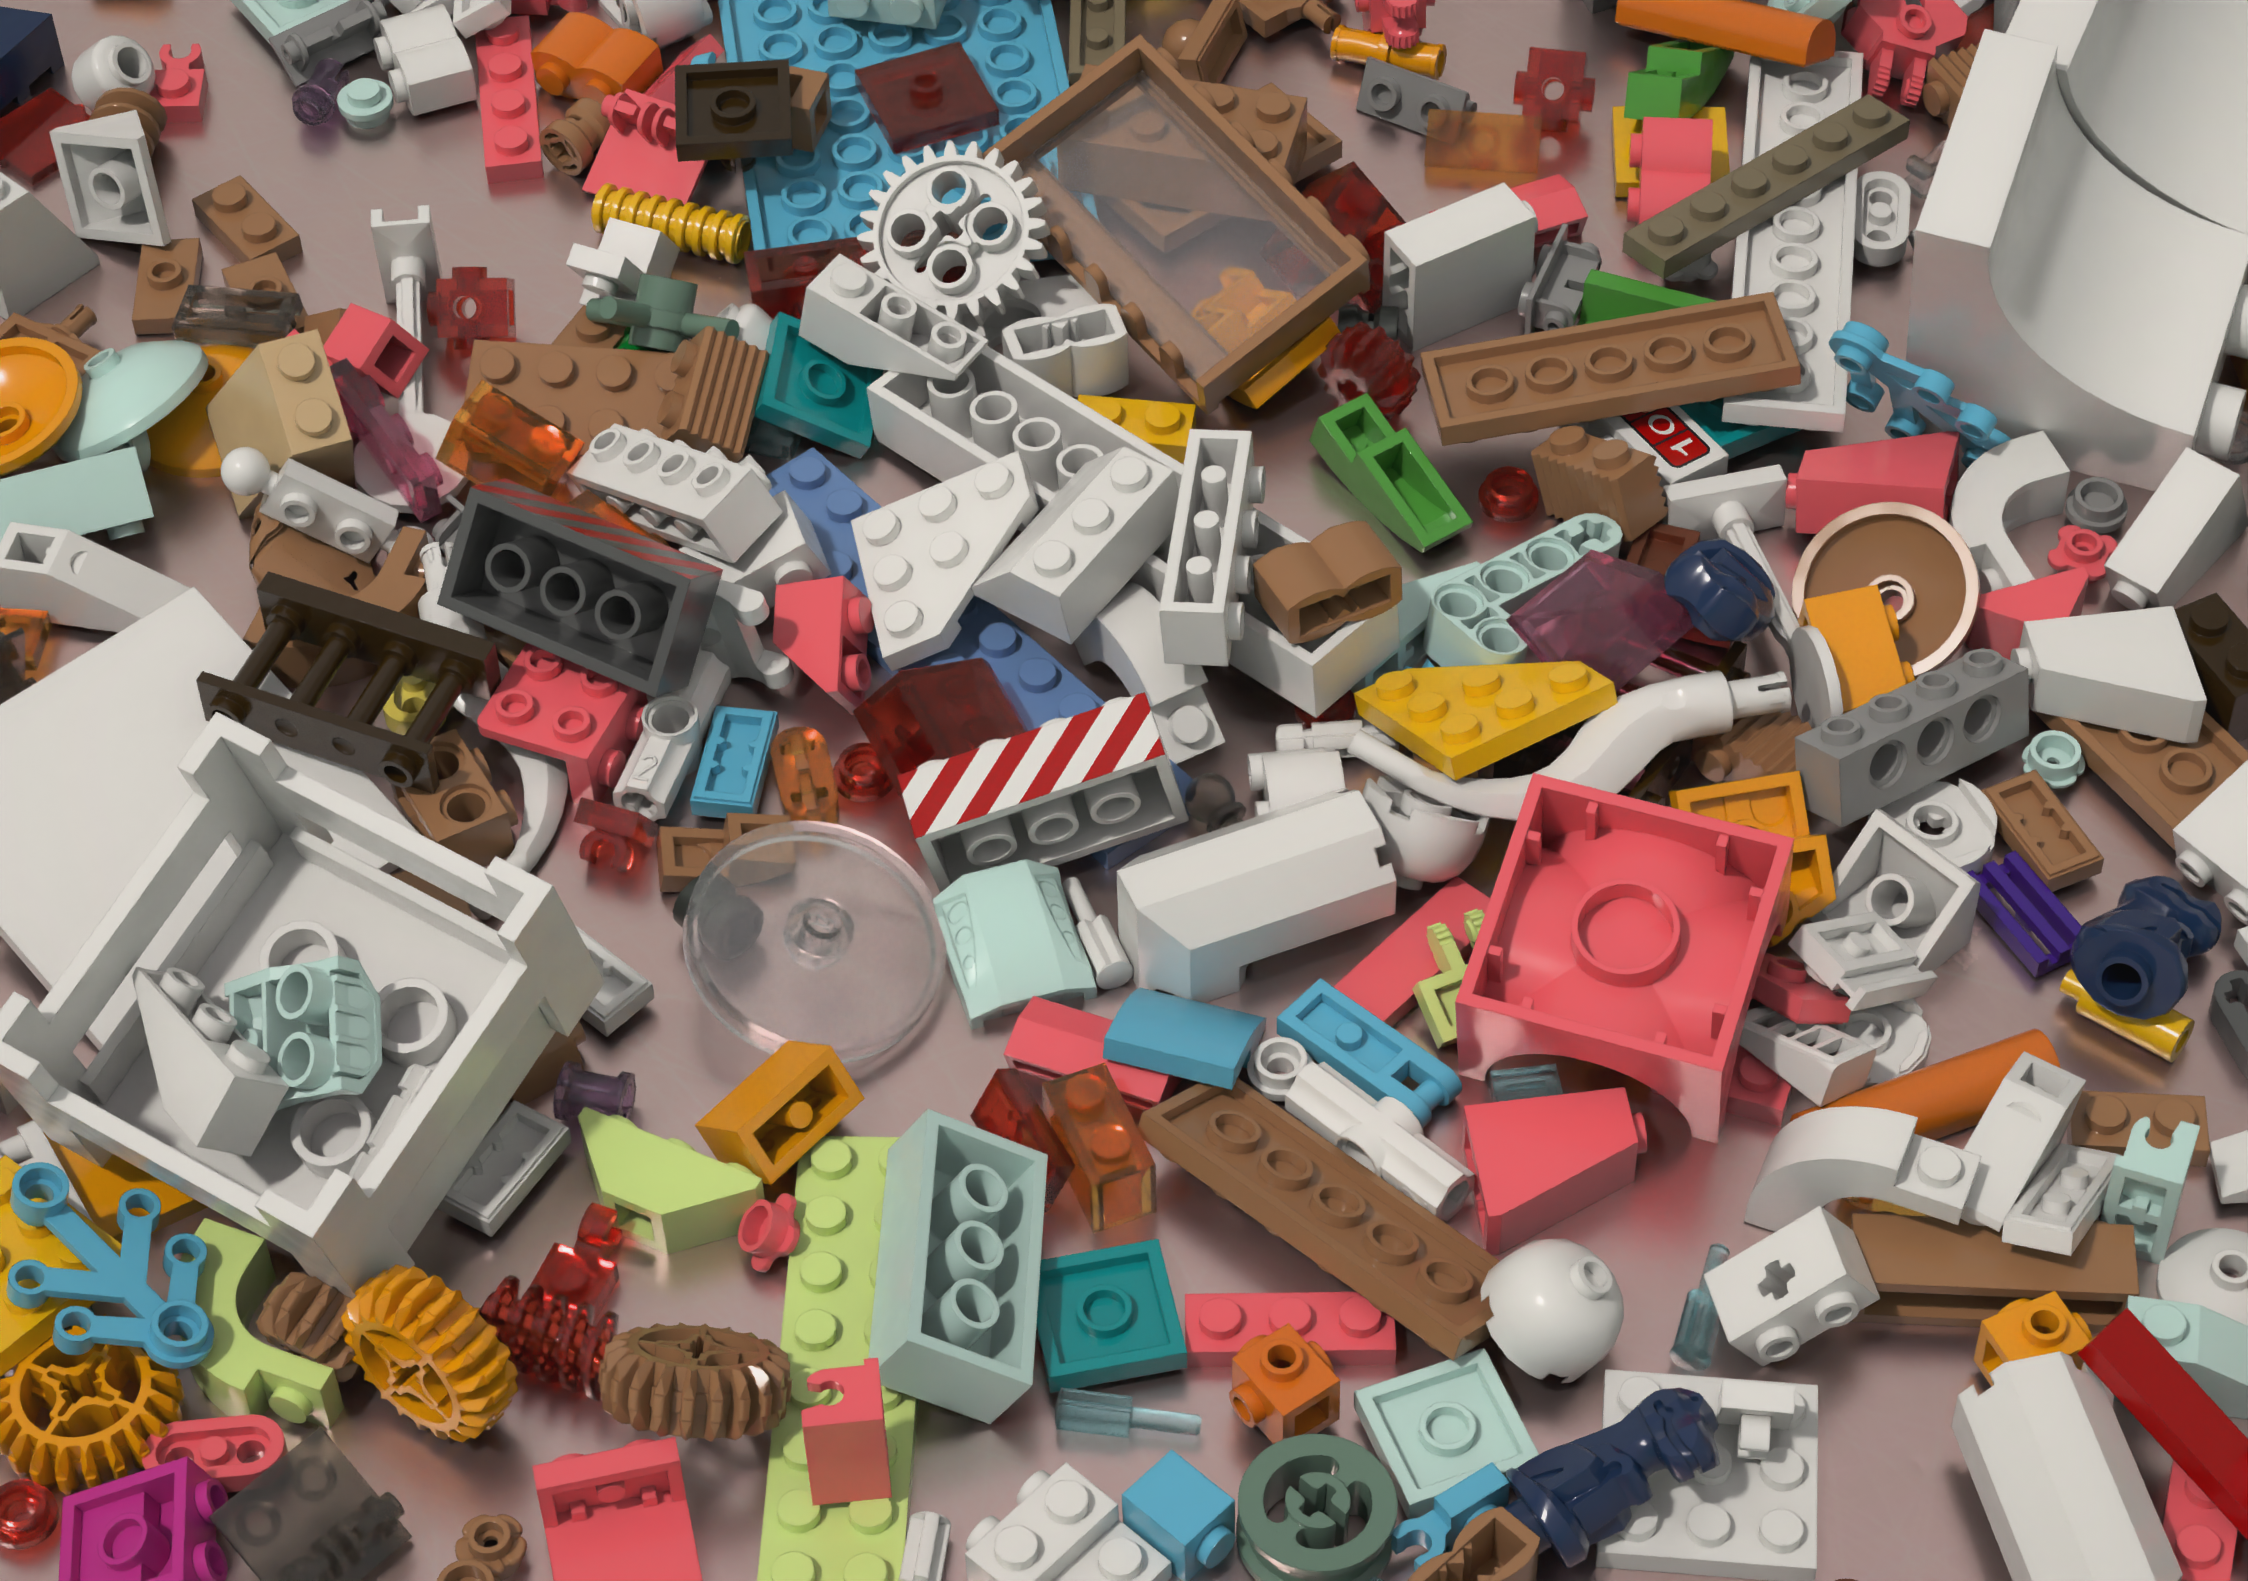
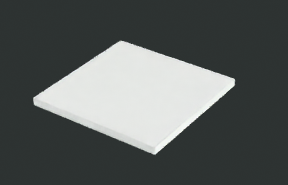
[0,587,419,1051]

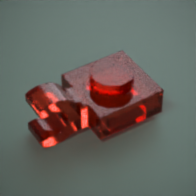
[524,1202,622,1333]

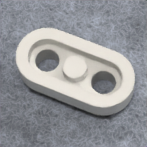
[1853,171,1911,267]

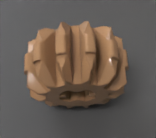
[256,1272,361,1382]

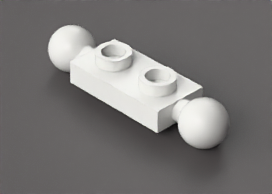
[221,447,434,563]

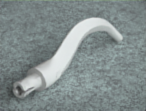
[418,542,568,920]
[1347,670,1792,821]

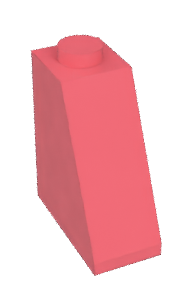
[1785,431,1960,534]
[1461,1087,1647,1255]

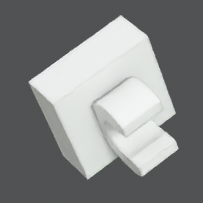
[1717,1379,1796,1460]

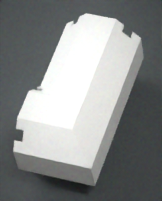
[1117,788,1397,1003]
[1951,1351,2183,1581]

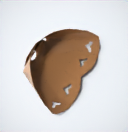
[249,487,376,597]

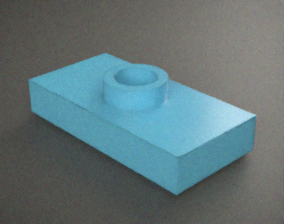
[690,705,779,818]

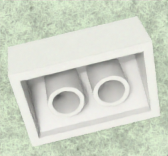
[972,446,1179,644]

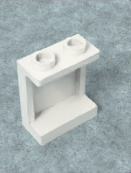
[2173,760,2248,926]

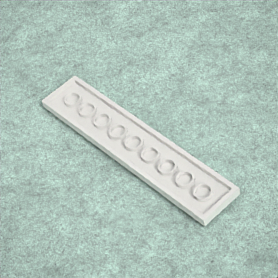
[1722,51,1864,433]

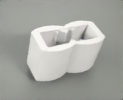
[373,4,478,116]
[1002,304,1129,397]

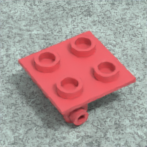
[582,88,708,205]

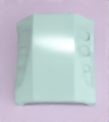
[933,859,1097,1030]
[224,955,382,1111]

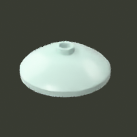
[52,340,209,462]

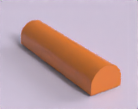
[1615,0,1836,68]
[1790,1028,2061,1140]

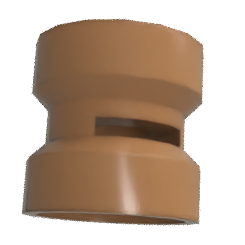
[539,98,610,176]

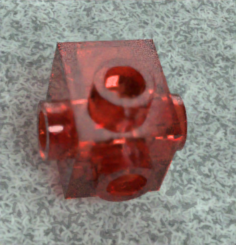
[1513,47,1596,133]
[427,267,516,350]

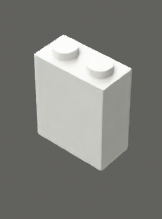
[1382,182,1538,352]

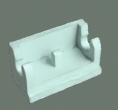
[2100,1117,2200,1264]

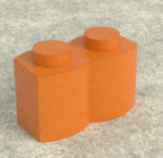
[530,12,663,105]

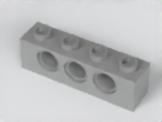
[1795,648,2029,827]

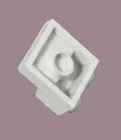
[965,1462,1172,1581]

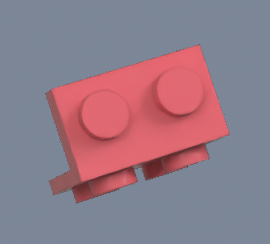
[477,643,648,809]
[532,1437,703,1581]

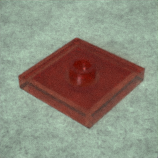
[854,41,1000,154]

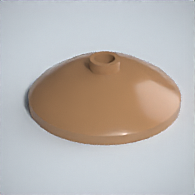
[1792,502,1980,680]

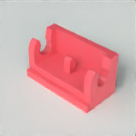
[801,1358,892,1505]

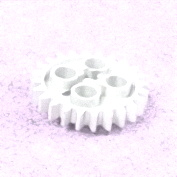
[857,140,1050,326]

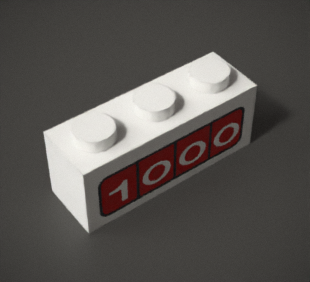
[1563,406,1729,522]

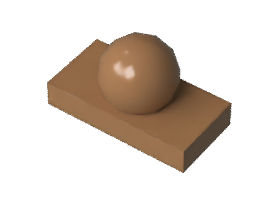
[1162,0,1248,83]

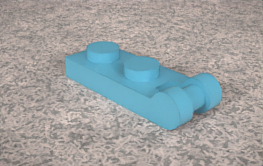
[1277,978,1462,1128]

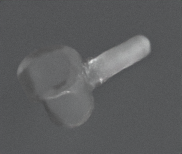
[1904,141,1946,200]

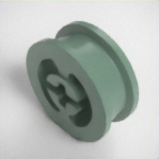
[1236,1434,1398,1581]

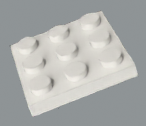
[1596,1369,1818,1581]

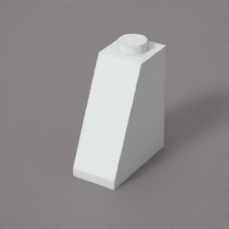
[0,172,100,320]
[2104,447,2248,610]
[2010,606,2207,743]

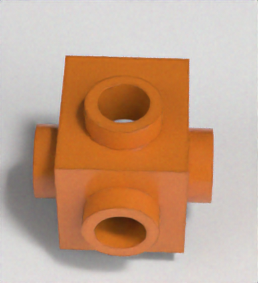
[1229,1323,1341,1444]

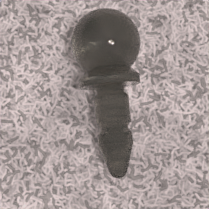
[1184,773,1247,833]

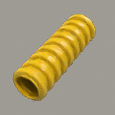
[591,183,752,265]

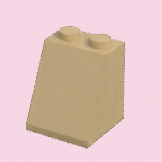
[206,329,356,520]

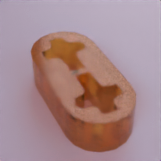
[770,726,840,837]

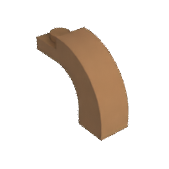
[243,526,429,688]

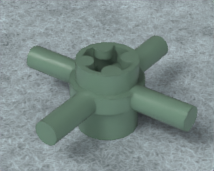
[586,274,739,352]

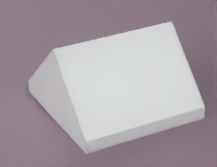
[49,110,171,246]
[1808,809,1981,972]

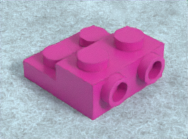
[58,1456,229,1581]

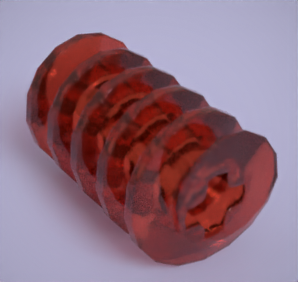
[479,1275,619,1402]

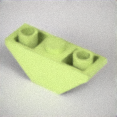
[578,1107,765,1254]

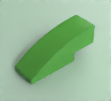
[1624,39,1734,120]
[1309,393,1473,553]

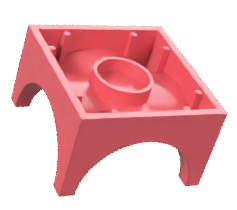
[1455,773,1794,1144]

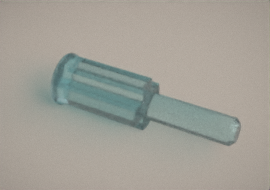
[1669,1243,1730,1371]
[1055,1387,1202,1438]

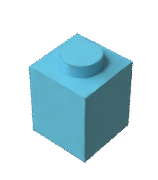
[1122,1449,1236,1581]

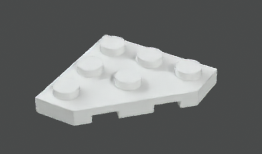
[851,451,1039,671]

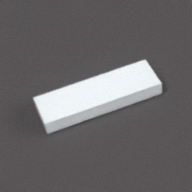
[2002,1143,2122,1256]

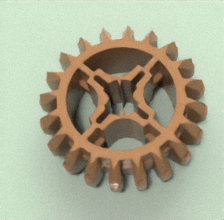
[598,1322,792,1442]

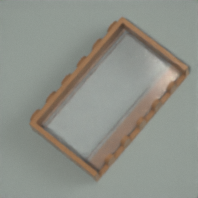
[982,34,1370,416]

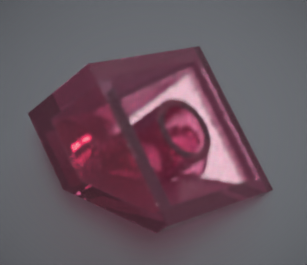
[1506,550,1694,693]

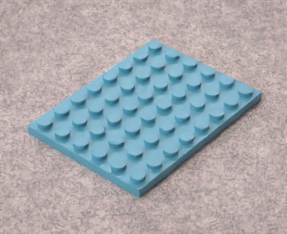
[717,0,1099,294]

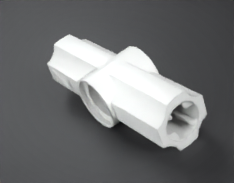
[613,649,731,825]
[1285,1061,1475,1222]

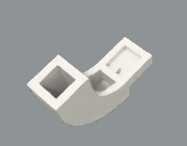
[1949,431,2070,595]
[1074,581,1226,764]
[1744,1106,1982,1232]

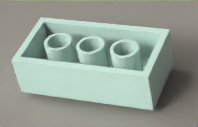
[868,1109,1048,1424]

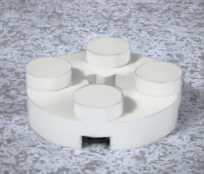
[1867,778,1997,874]

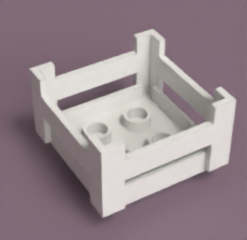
[0,712,605,1299]

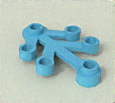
[1829,321,2011,468]
[6,1162,214,1369]

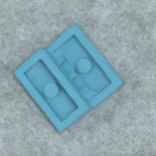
[1103,987,1267,1090]

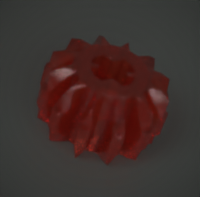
[1317,321,1421,421]

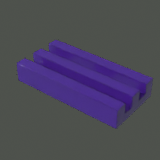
[1967,850,2082,978]

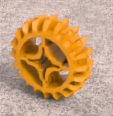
[341,1264,519,1443]
[0,1314,185,1496]

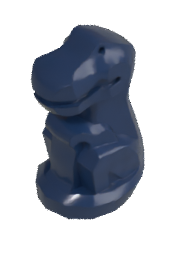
[1664,537,1775,642]
[2071,876,2222,1020]
[1504,1388,1720,1569]

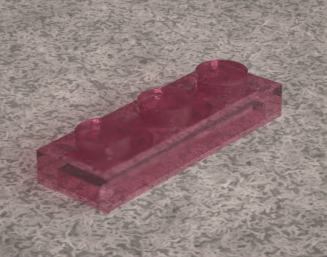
[330,358,443,523]

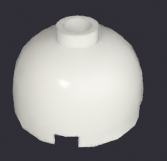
[1362,775,1491,890]
[1481,1239,1624,1383]

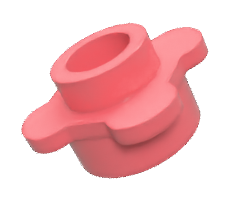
[2047,525,2118,585]
[738,1193,800,1273]

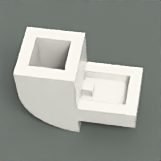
[566,217,680,306]

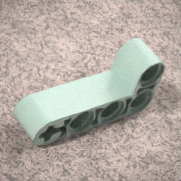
[1423,513,1623,667]

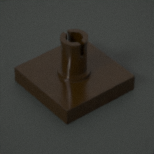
[675,59,793,173]

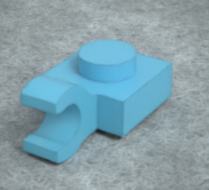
[1391,1462,1510,1572]

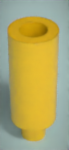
[2059,968,2195,1063]

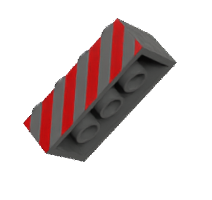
[437,478,723,698]

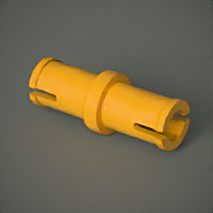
[1330,24,1447,80]

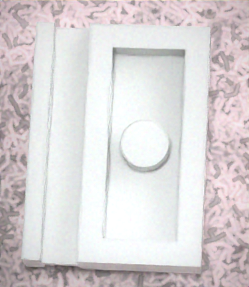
[1788,911,1938,1011]

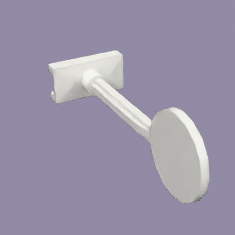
[354,205,473,513]
[1662,464,1843,729]

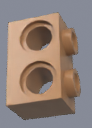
[391,728,518,867]

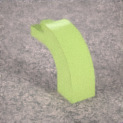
[180,1218,344,1429]

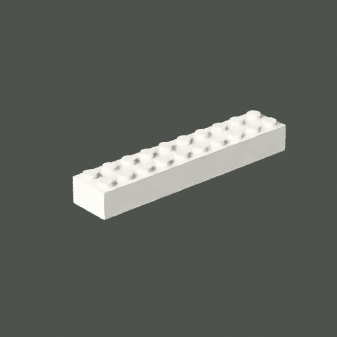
[866,346,1400,718]

